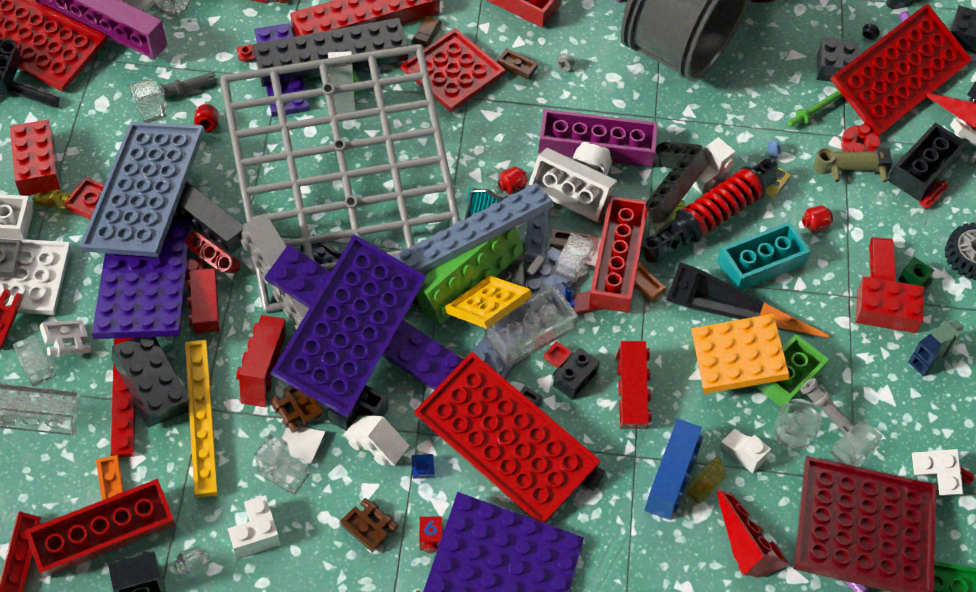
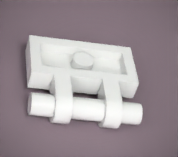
[40,320,91,357]

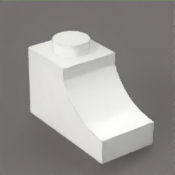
[720,429,771,474]

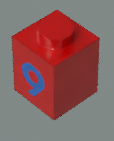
[419,516,442,553]

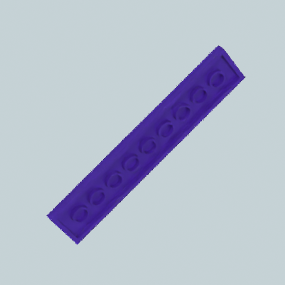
[264,244,464,390]

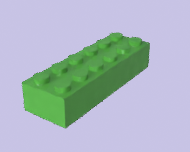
[416,227,525,325]

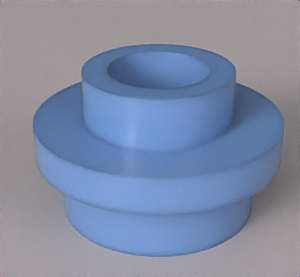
[768,139,781,158]

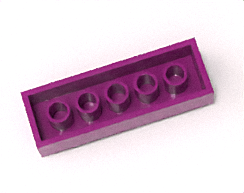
[538,109,658,167]

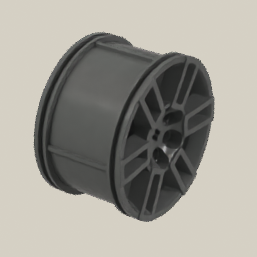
[621,0,751,82]

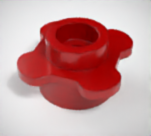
[236,44,254,63]

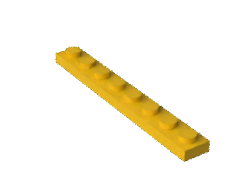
[185,340,218,498]

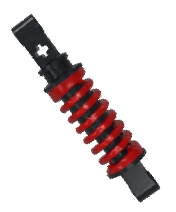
[643,159,778,263]

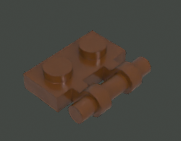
[270,386,323,433]
[340,498,399,553]

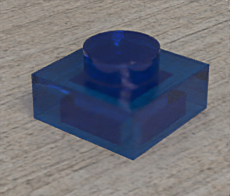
[556,282,576,310]
[411,454,435,479]

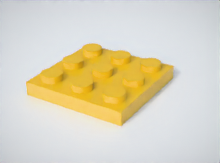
[445,276,532,329]

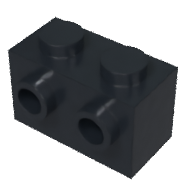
[553,348,600,400]

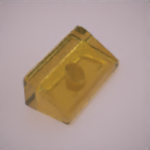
[687,457,726,504]

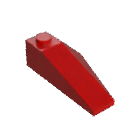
[927,93,976,128]
[716,490,789,578]

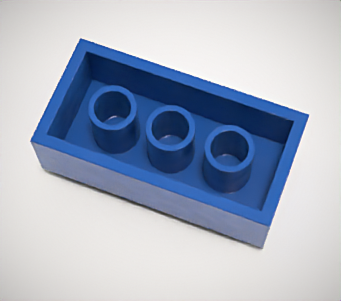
[644,418,704,520]

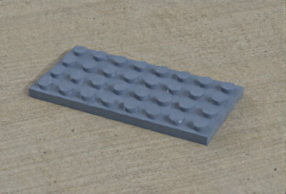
[80,122,205,257]

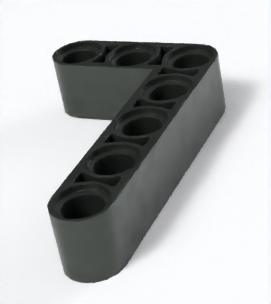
[645,142,709,223]

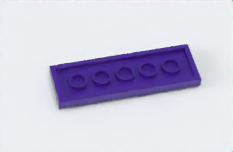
[254,23,309,117]

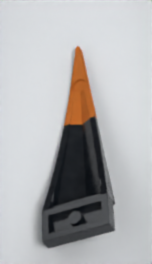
[666,262,829,338]

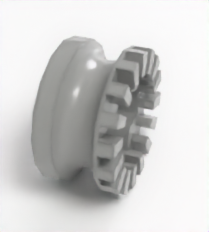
[556,53,575,72]

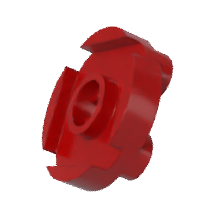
[841,124,881,152]

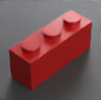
[186,268,220,334]

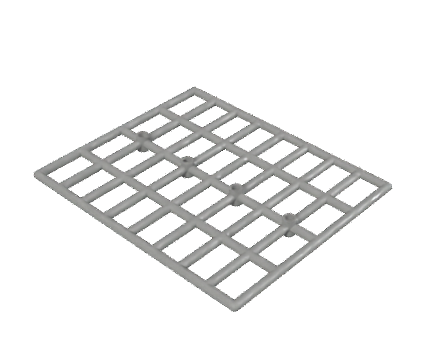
[220,44,460,313]

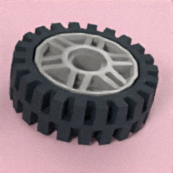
[945,223,976,280]

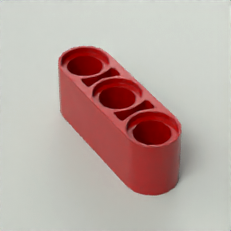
[186,232,241,274]
[869,237,895,282]

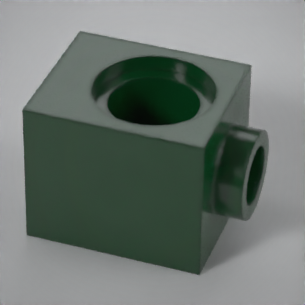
[898,257,935,289]

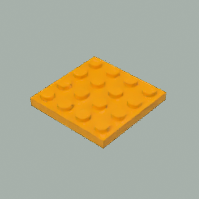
[691,314,789,394]

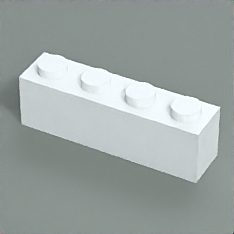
[327,51,355,114]

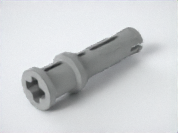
[800,378,855,435]

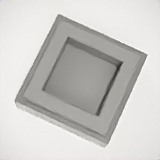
[525,255,545,280]

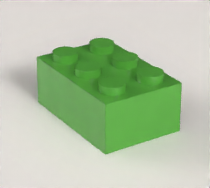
[753,334,829,411]

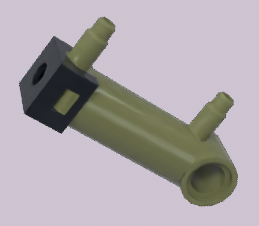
[813,148,893,182]

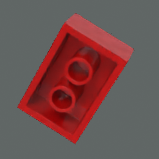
[855,276,924,333]

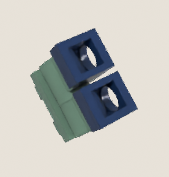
[908,319,964,376]

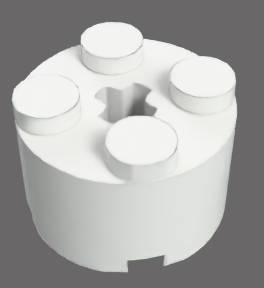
[572,142,612,175]

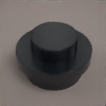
[862,24,880,40]

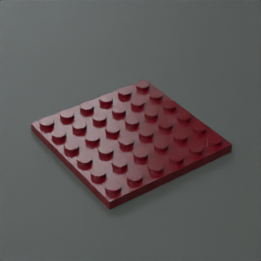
[793,456,937,592]

